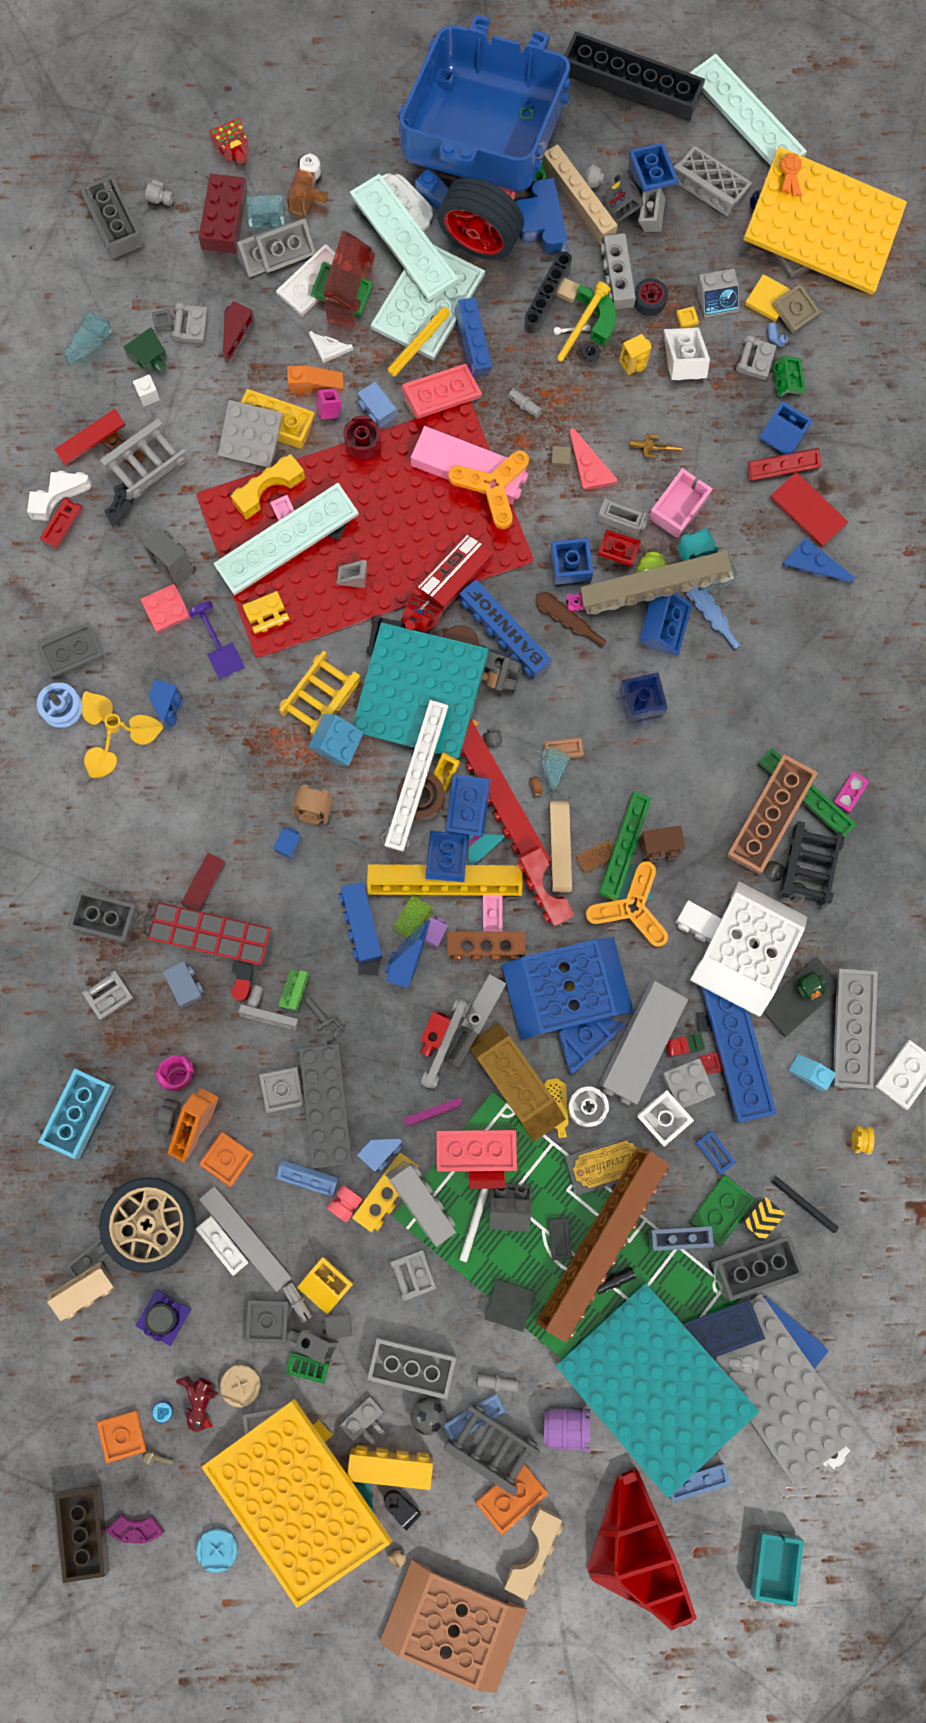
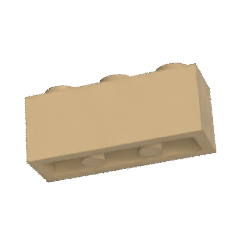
[47,1261,114,1321]

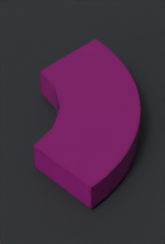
[106,1514,165,1544]

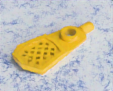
[544,1078,568,1138]

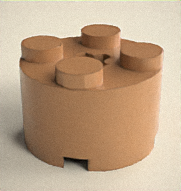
[290,785,333,825]

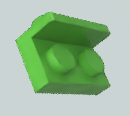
[279,969,309,1012]

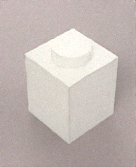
[133,374,160,407]

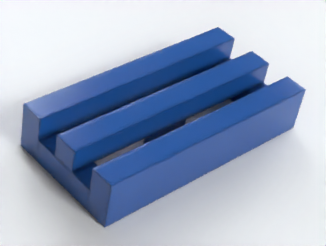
[695,1131,736,1175]

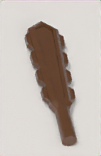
[536,592,607,647]

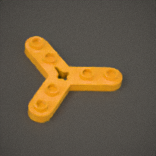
[448,451,529,529]
[585,862,668,947]

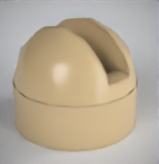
[388,1549,406,1569]

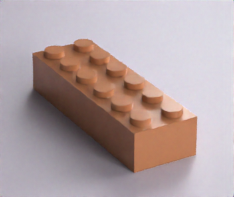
[726,754,818,875]

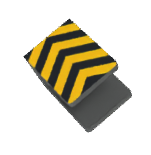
[739,1197,785,1241]

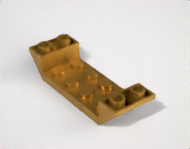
[469,1023,566,1142]

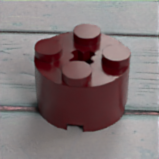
[343,415,381,459]

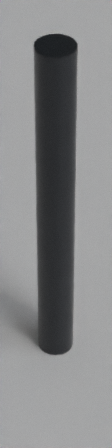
[771,1176,839,1233]

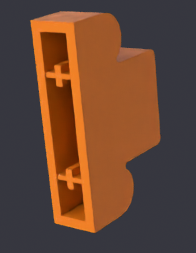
[167,1088,219,1163]

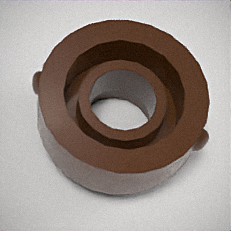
[397,772,445,821]

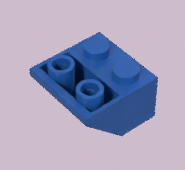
[759,401,813,454]
[149,679,184,731]

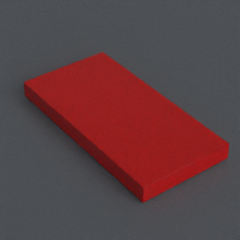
[770,472,848,548]

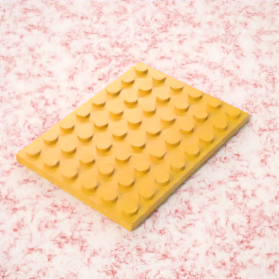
[743,146,907,295]
[202,1399,393,1608]

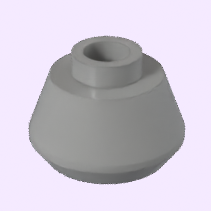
[585,163,604,188]

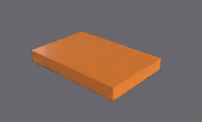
[475,1464,549,1536]

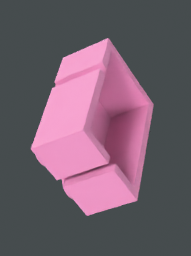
[648,468,713,539]

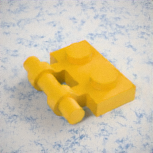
[243,591,290,634]

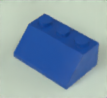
[639,593,692,655]

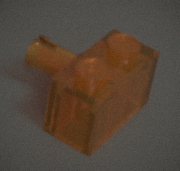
[287,168,328,216]

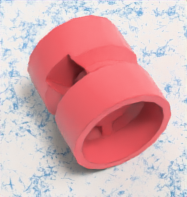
[326,1185,364,1223]

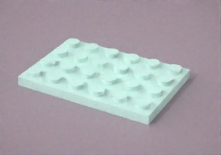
[371,245,485,361]

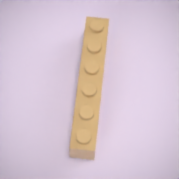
[542,144,618,244]

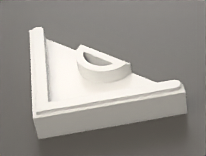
[309,331,353,363]

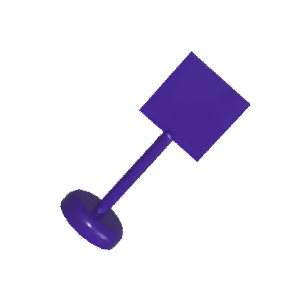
[188,601,245,679]

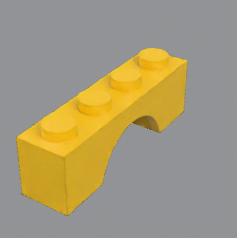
[231,454,305,519]

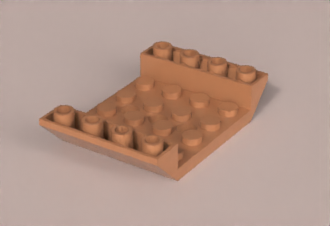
[380,1559,527,1693]

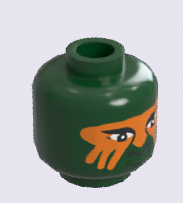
[796,972,827,1001]

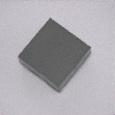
[152,309,174,332]

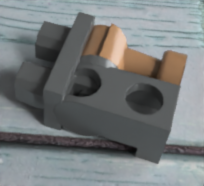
[477,644,522,691]

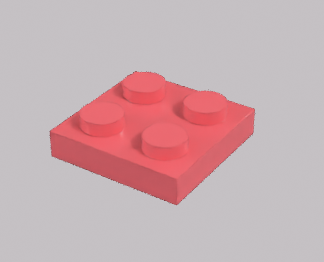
[140,584,190,633]

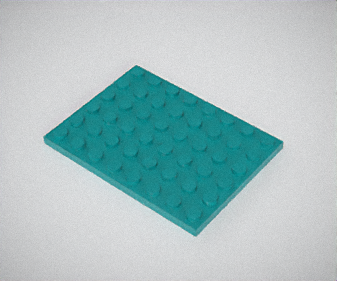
[556,1283,760,1499]

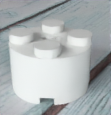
[567,1087,609,1127]

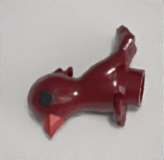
[176,1376,218,1432]

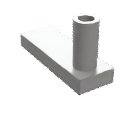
[461,974,506,1035]
[239,985,298,1031]

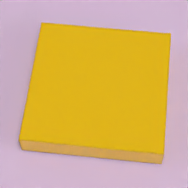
[745,274,791,322]

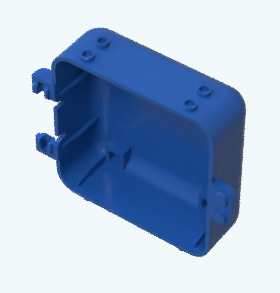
[398,15,571,192]

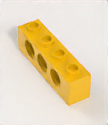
[352,1152,419,1233]

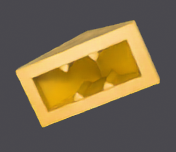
[433,752,460,792]

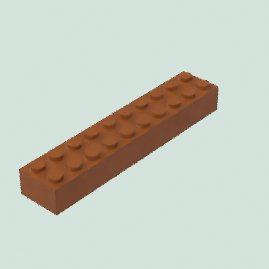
[536,1147,670,1343]

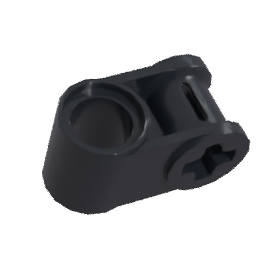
[384,1489,422,1531]

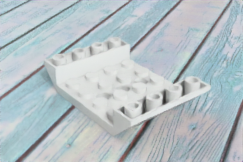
[690,881,807,1017]

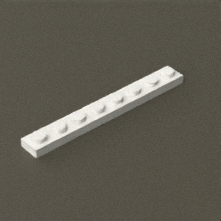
[385,700,449,852]

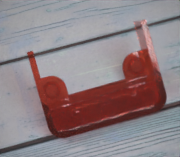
[324,231,375,327]

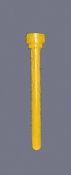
[557,281,611,362]

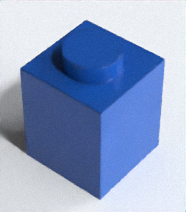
[273,827,302,859]

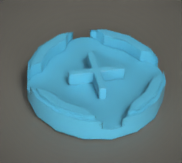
[196,1528,238,1573]

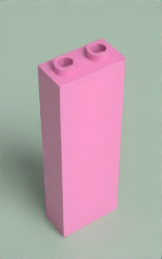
[411,426,529,505]

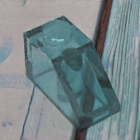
[540,746,571,791]

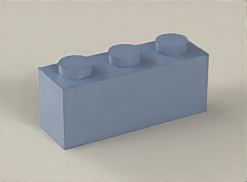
[648,1226,714,1251]

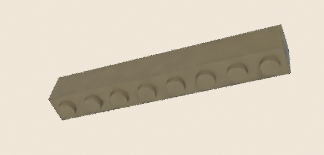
[581,550,735,615]

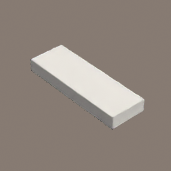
[196,1216,249,1276]

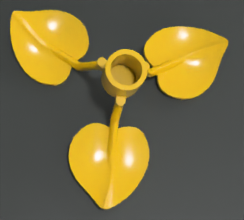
[81,691,163,778]

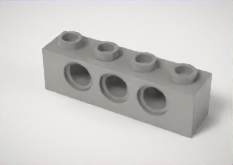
[600,233,636,309]

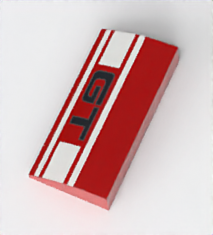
[416,534,493,610]

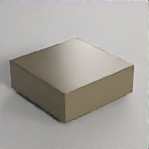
[551,446,571,467]

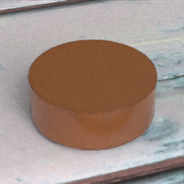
[529,776,542,796]

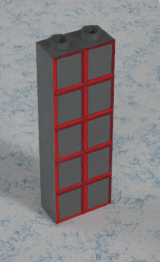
[146,901,273,968]

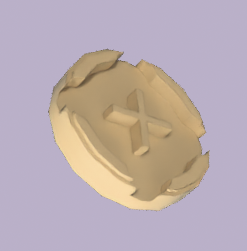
[220,1364,261,1408]

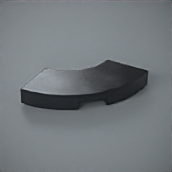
[104,483,134,528]

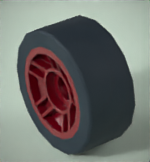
[634,278,668,316]

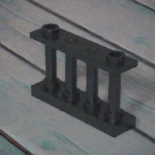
[779,821,844,909]

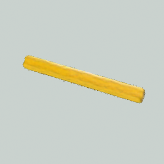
[388,306,450,377]

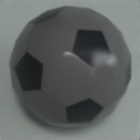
[410,1397,447,1435]

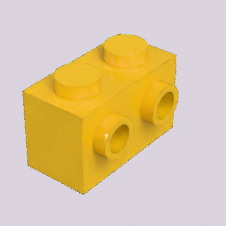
[619,334,652,375]

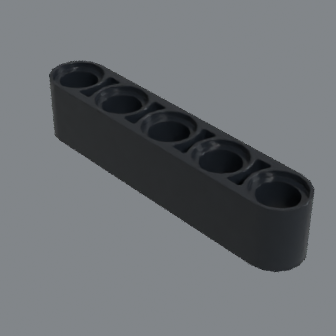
[524,251,572,334]

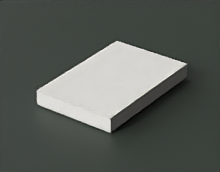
[875,1040,926,1110]

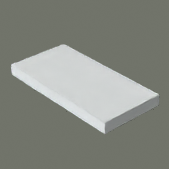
[276,244,351,316]

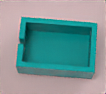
[750,1529,804,1607]

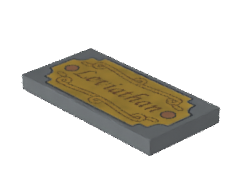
[564,1134,643,1196]

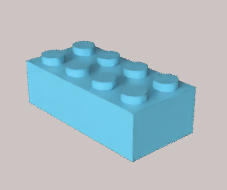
[38,1069,115,1159]

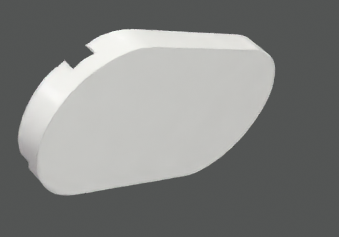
[382,173,433,231]

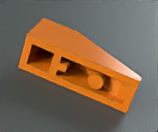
[287,365,344,393]

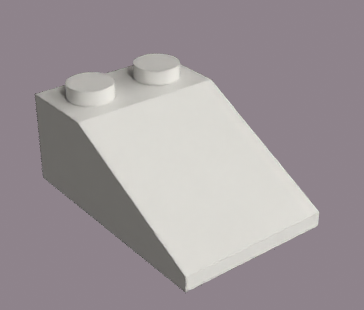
[663,328,710,380]

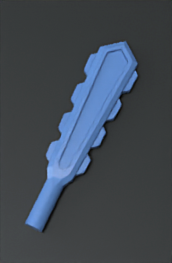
[686,587,741,649]

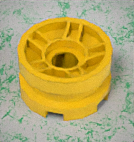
[852,1125,875,1154]

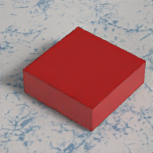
[698,1052,723,1075]

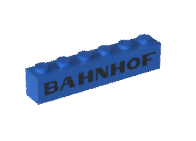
[459,580,552,679]

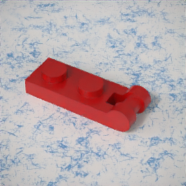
[39,497,83,549]

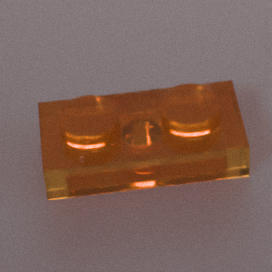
[575,839,614,873]

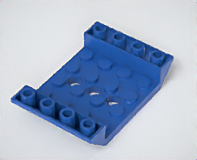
[502,937,634,1040]

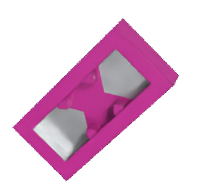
[833,771,869,814]

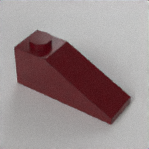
[223,301,254,363]

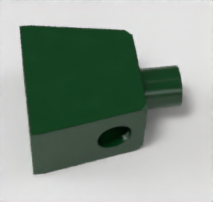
[124,327,167,374]

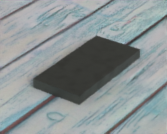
[763,957,837,1037]

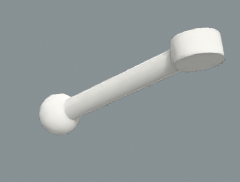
[554,324,591,335]

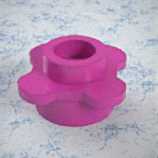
[566,592,585,611]

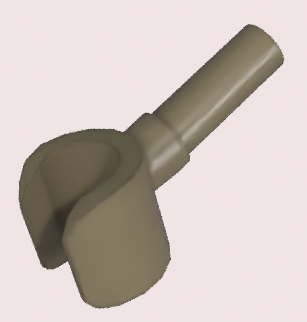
[143,1450,173,1465]

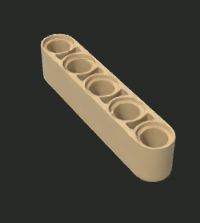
[549,801,572,893]

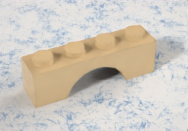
[503,1506,564,1600]

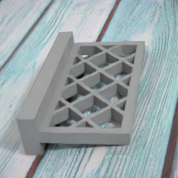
[674,146,752,217]

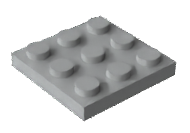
[218,400,283,467]

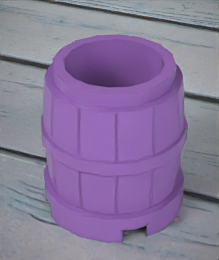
[544,1408,590,1452]

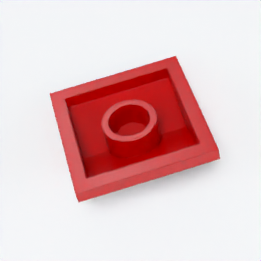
[597,529,641,566]

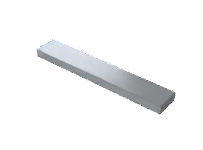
[199,1186,292,1292]

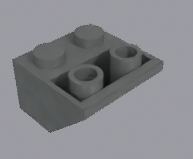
[489,1184,531,1232]

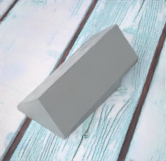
[237,218,316,278]

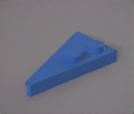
[782,537,855,583]

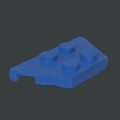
[558,1017,627,1075]

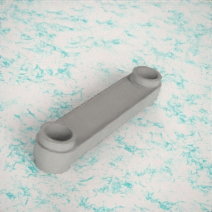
[420,998,471,1090]

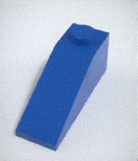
[415,169,449,210]

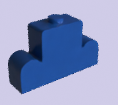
[516,178,568,254]

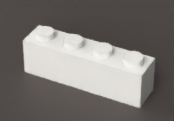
[675,900,756,948]

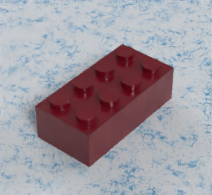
[198,173,247,254]

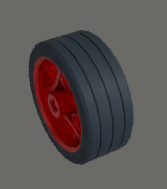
[437,178,524,259]

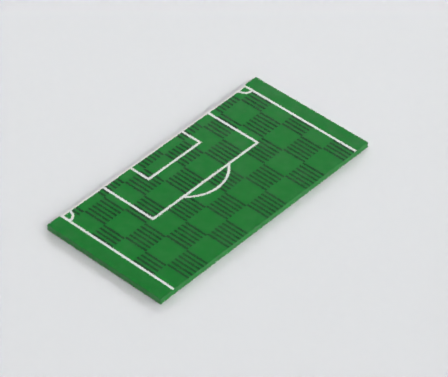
[393,1092,742,1360]

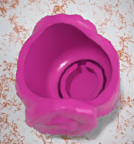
[154,1054,195,1091]

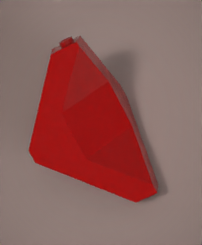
[587,1467,697,1630]

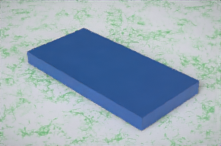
[764,1296,829,1369]

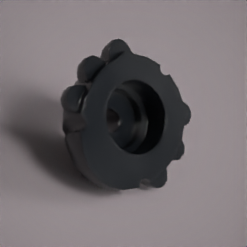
[579,342,601,362]

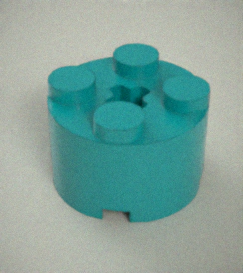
[677,528,720,561]

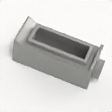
[597,498,647,536]

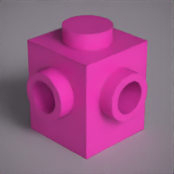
[316,389,342,420]

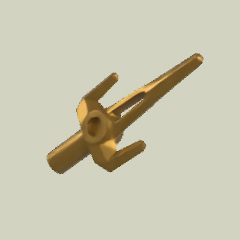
[629,434,684,458]

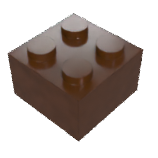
[638,826,685,863]

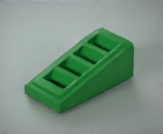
[286,1353,330,1384]

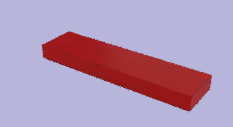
[55,409,126,466]
[747,448,821,481]

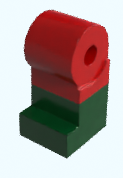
[666,1032,705,1057]

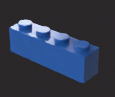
[454,297,492,377]
[338,881,383,963]

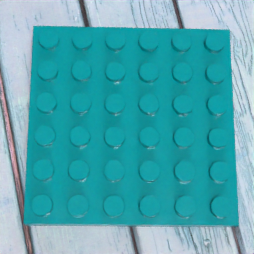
[352,623,490,759]

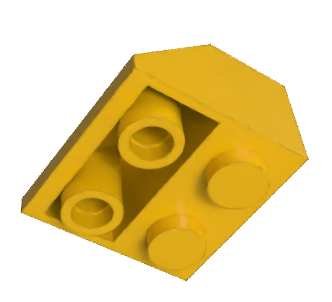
[297,1256,354,1314]

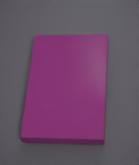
[404,1097,462,1127]

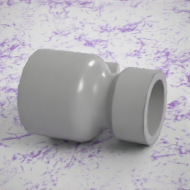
[145,179,174,206]

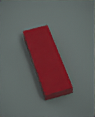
[181,853,225,911]

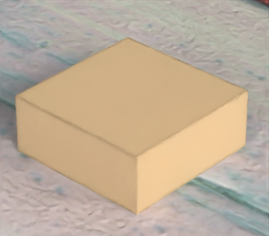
[557,278,580,304]

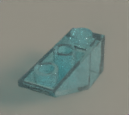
[64,311,112,366]

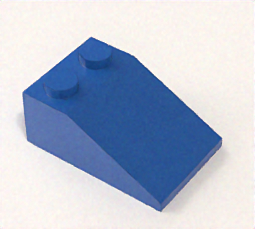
[629,143,679,192]
[385,920,431,988]

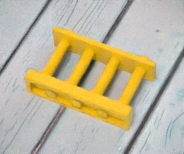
[279,651,361,737]

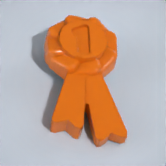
[780,153,802,197]

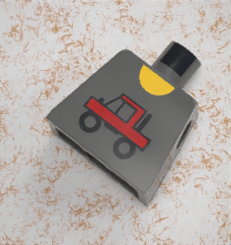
[606,175,644,223]
[287,1328,338,1363]

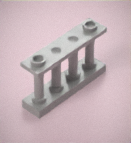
[100,418,187,500]

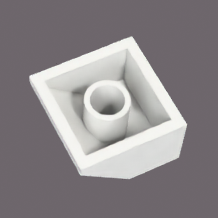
[637,1090,694,1147]

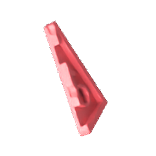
[569,429,618,491]

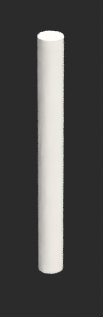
[459,1189,489,1262]

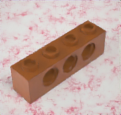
[447,932,525,961]

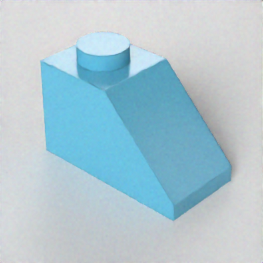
[788,1054,836,1092]

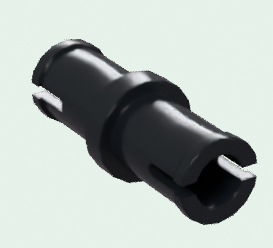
[597,1267,636,1295]

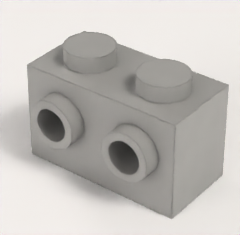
[638,188,665,232]

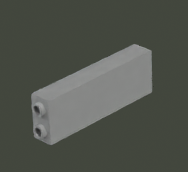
[598,981,688,1106]

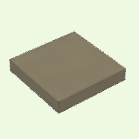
[771,284,821,334]

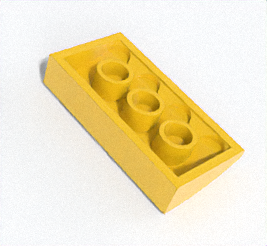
[241,389,315,449]

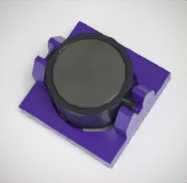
[136,1289,191,1346]

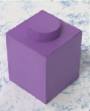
[424,917,448,949]

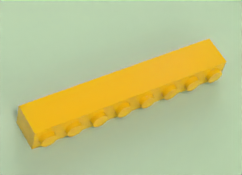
[367,864,523,896]

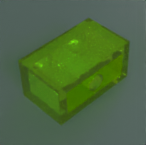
[392,895,434,939]

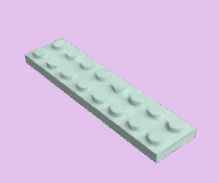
[690,54,807,166]
[350,174,459,301]
[213,483,359,596]

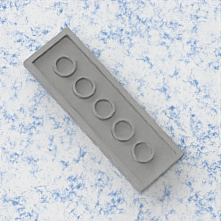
[832,969,878,1089]

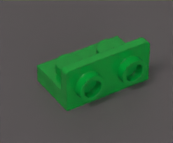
[773,355,806,397]

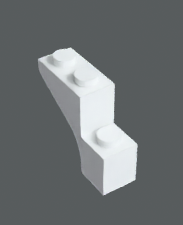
[27,471,92,521]

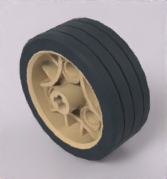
[99,1177,196,1273]

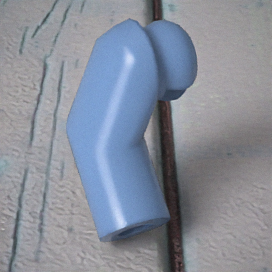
[768,323,788,347]

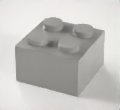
[660,1058,715,1108]

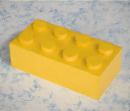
[348,1445,433,1490]

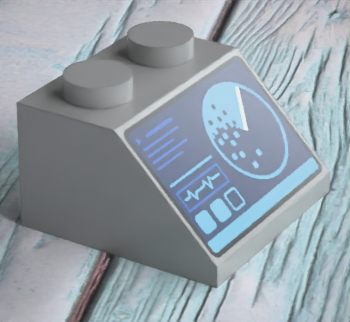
[696,269,739,318]

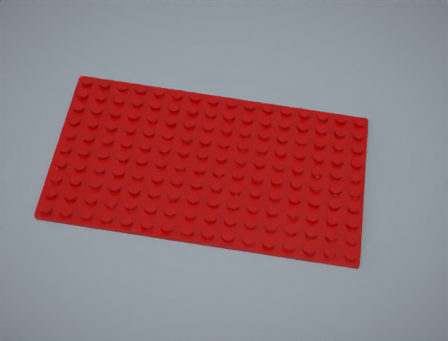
[197,401,534,658]

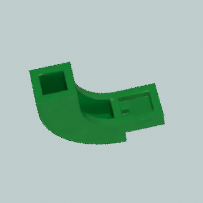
[575,284,616,348]

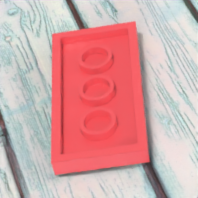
[401,364,482,419]
[437,1130,517,1172]

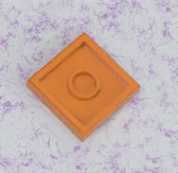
[198,1132,254,1187]
[96,1409,147,1464]

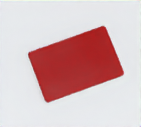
[469,1171,505,1189]

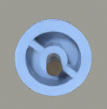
[37,683,82,728]

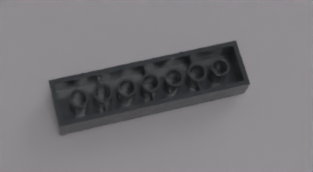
[564,31,706,121]

